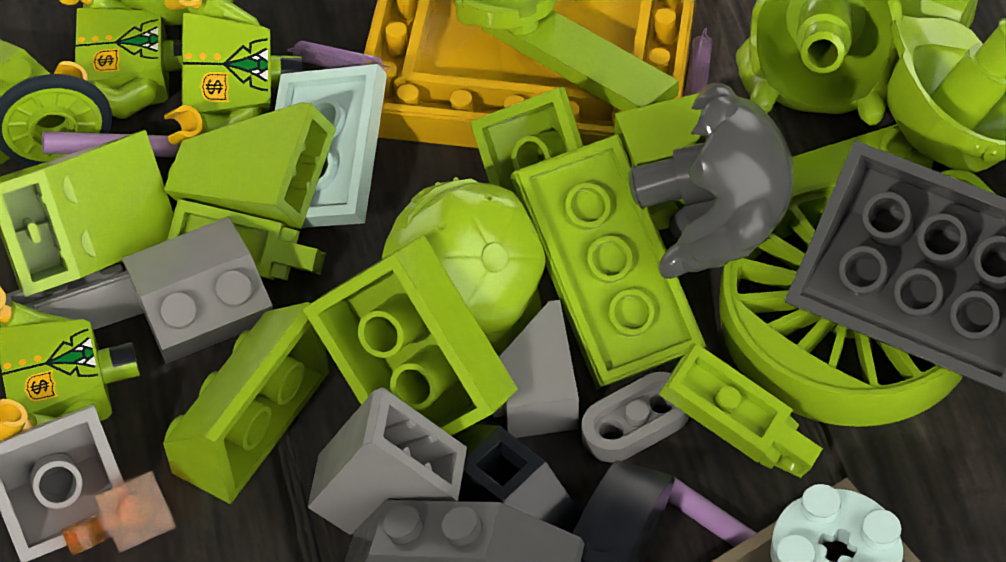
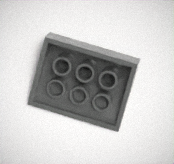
[785,140,1006,394]

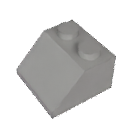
[122,216,273,364]

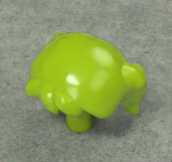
[736,0,902,125]

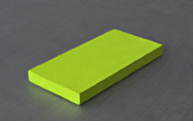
[510,134,706,390]

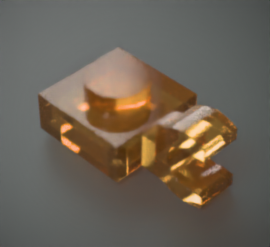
[61,470,176,555]

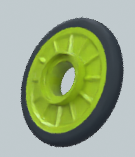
[0,74,112,166]

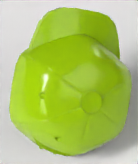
[887,15,1006,173]
[382,177,546,357]

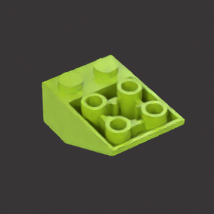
[0,130,174,297]

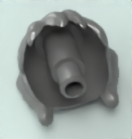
[628,82,794,279]

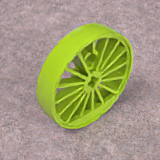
[719,182,963,427]

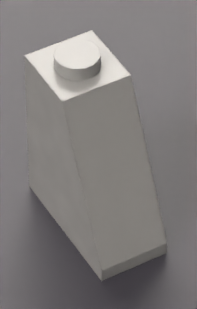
[308,387,467,535]

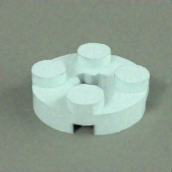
[770,484,903,562]

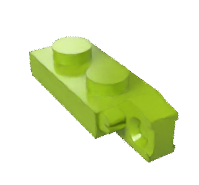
[167,199,326,281]
[658,343,823,478]

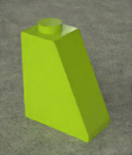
[164,102,336,229]

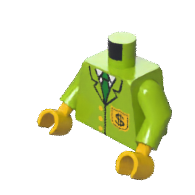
[54,0,182,119]
[164,0,302,145]
[0,287,140,440]

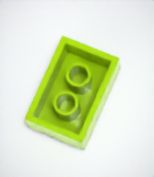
[302,235,519,436]

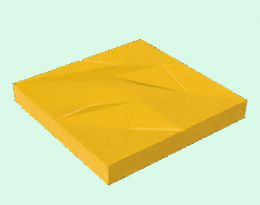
[361,0,696,148]

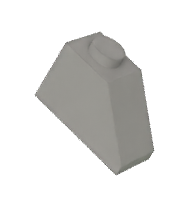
[493,300,579,438]

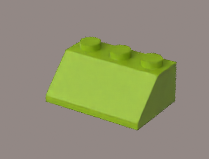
[163,302,329,504]

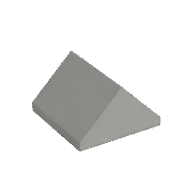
[0,404,137,562]

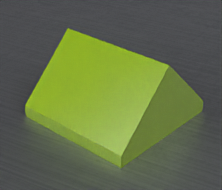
[470,86,583,197]

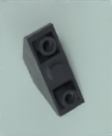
[452,424,582,534]

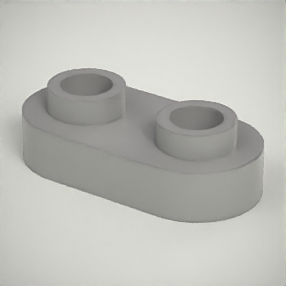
[582,372,690,462]

